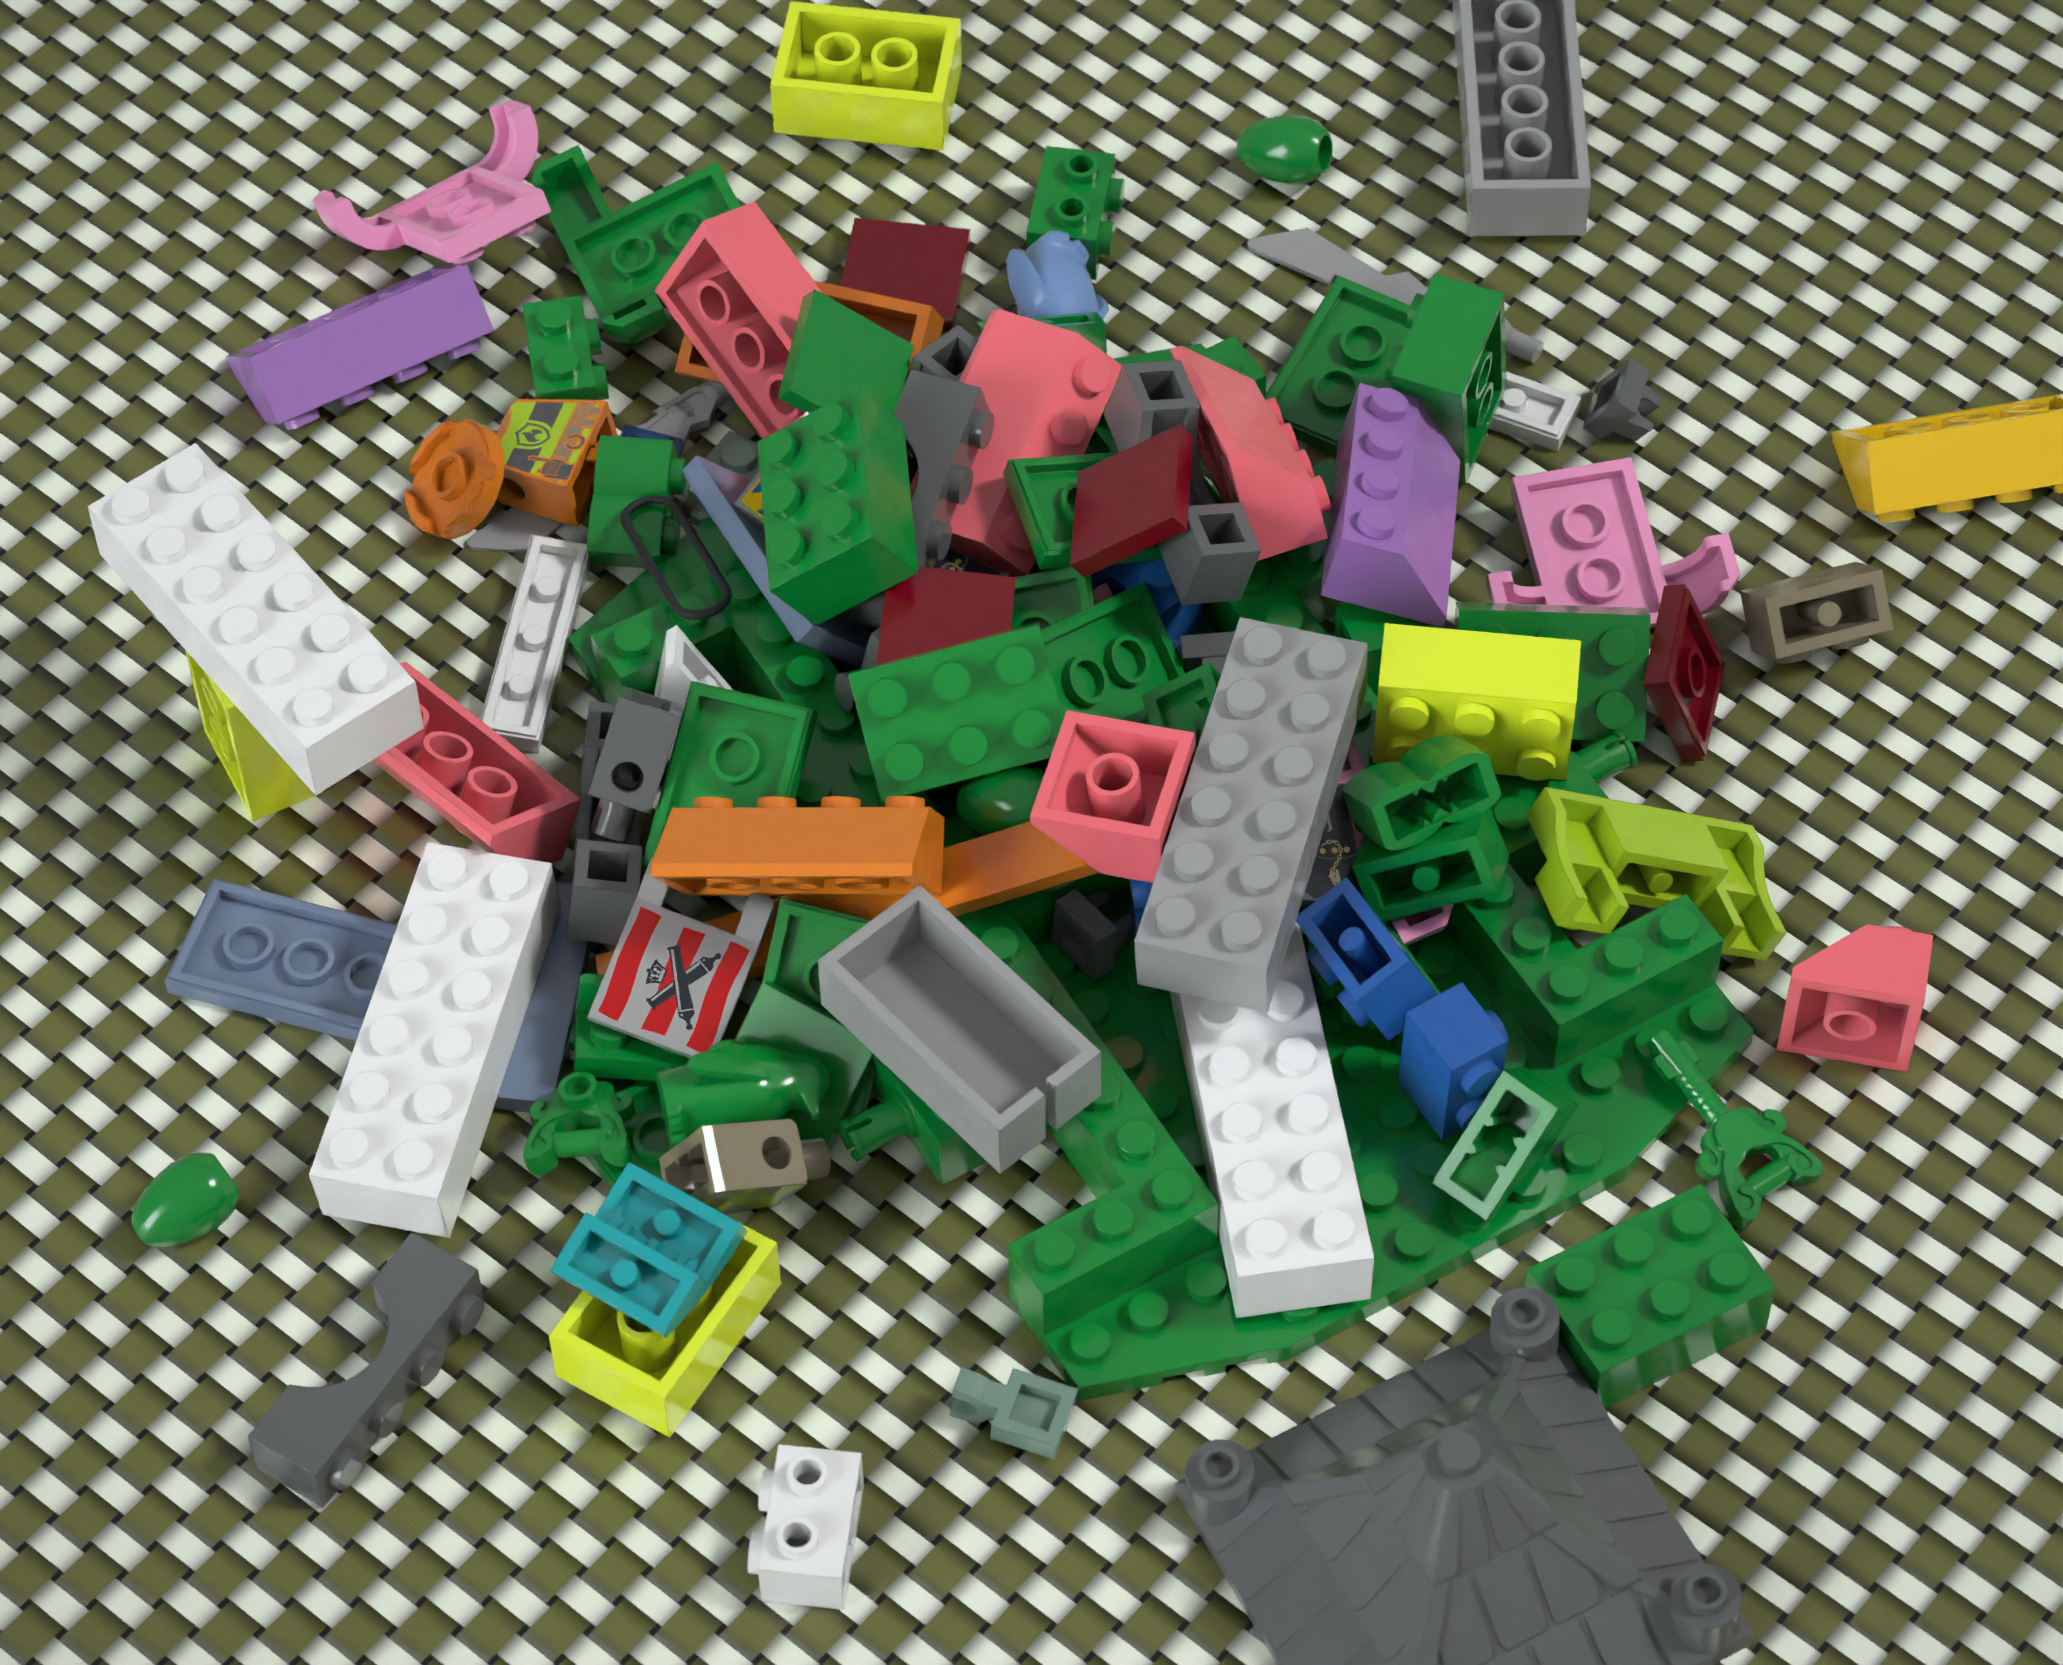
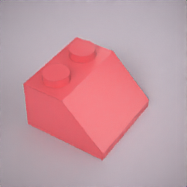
[1030,710,1197,883]
[1777,924,1933,1072]

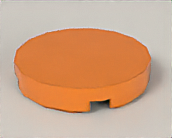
[405,418,504,540]

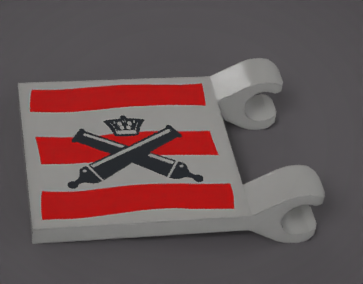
[587,857,774,1058]

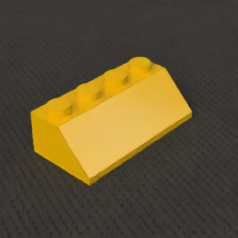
[1832,394,2063,522]

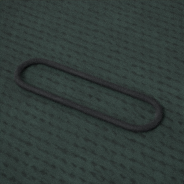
[620,495,732,620]

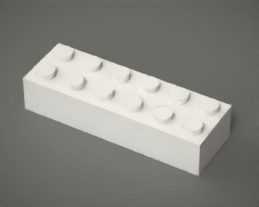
[88,443,424,795]
[309,842,562,1238]
[1169,922,1374,1318]

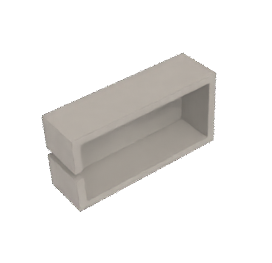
[818,885,1101,1174]

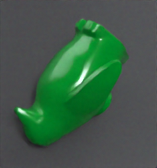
[654,1040,831,1149]

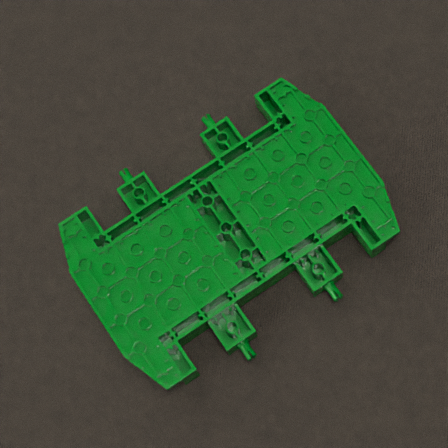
[568,336,1754,1401]

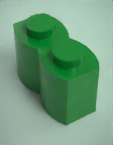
[587,435,687,568]
[1341,735,1502,850]

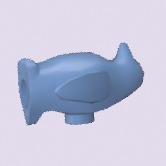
[1006,230,1109,319]

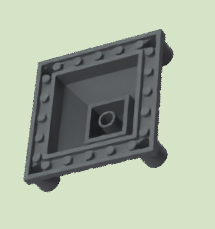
[1175,1287,1753,1665]

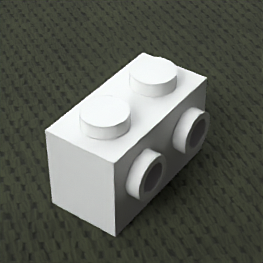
[748,1444,864,1610]

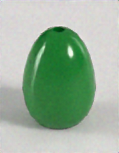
[1236,115,1333,185]
[956,765,1045,835]
[131,1152,241,1247]

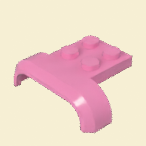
[313,100,551,264]
[1486,457,1740,628]

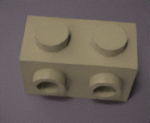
[1740,562,1893,664]

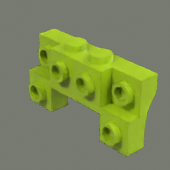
[1526,787,1787,961]

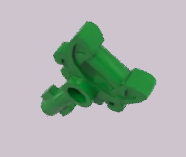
[523,1023,636,1176]
[1646,1029,1823,1232]

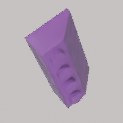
[225,264,494,430]
[1321,383,1460,628]

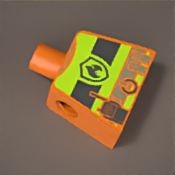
[492,399,618,527]

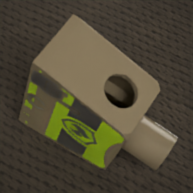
[659,1119,830,1215]

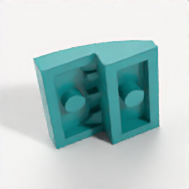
[550,1162,747,1338]

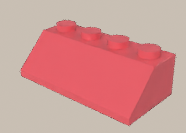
[654,201,822,438]
[910,309,1122,577]
[1170,346,1331,561]
[371,661,581,864]

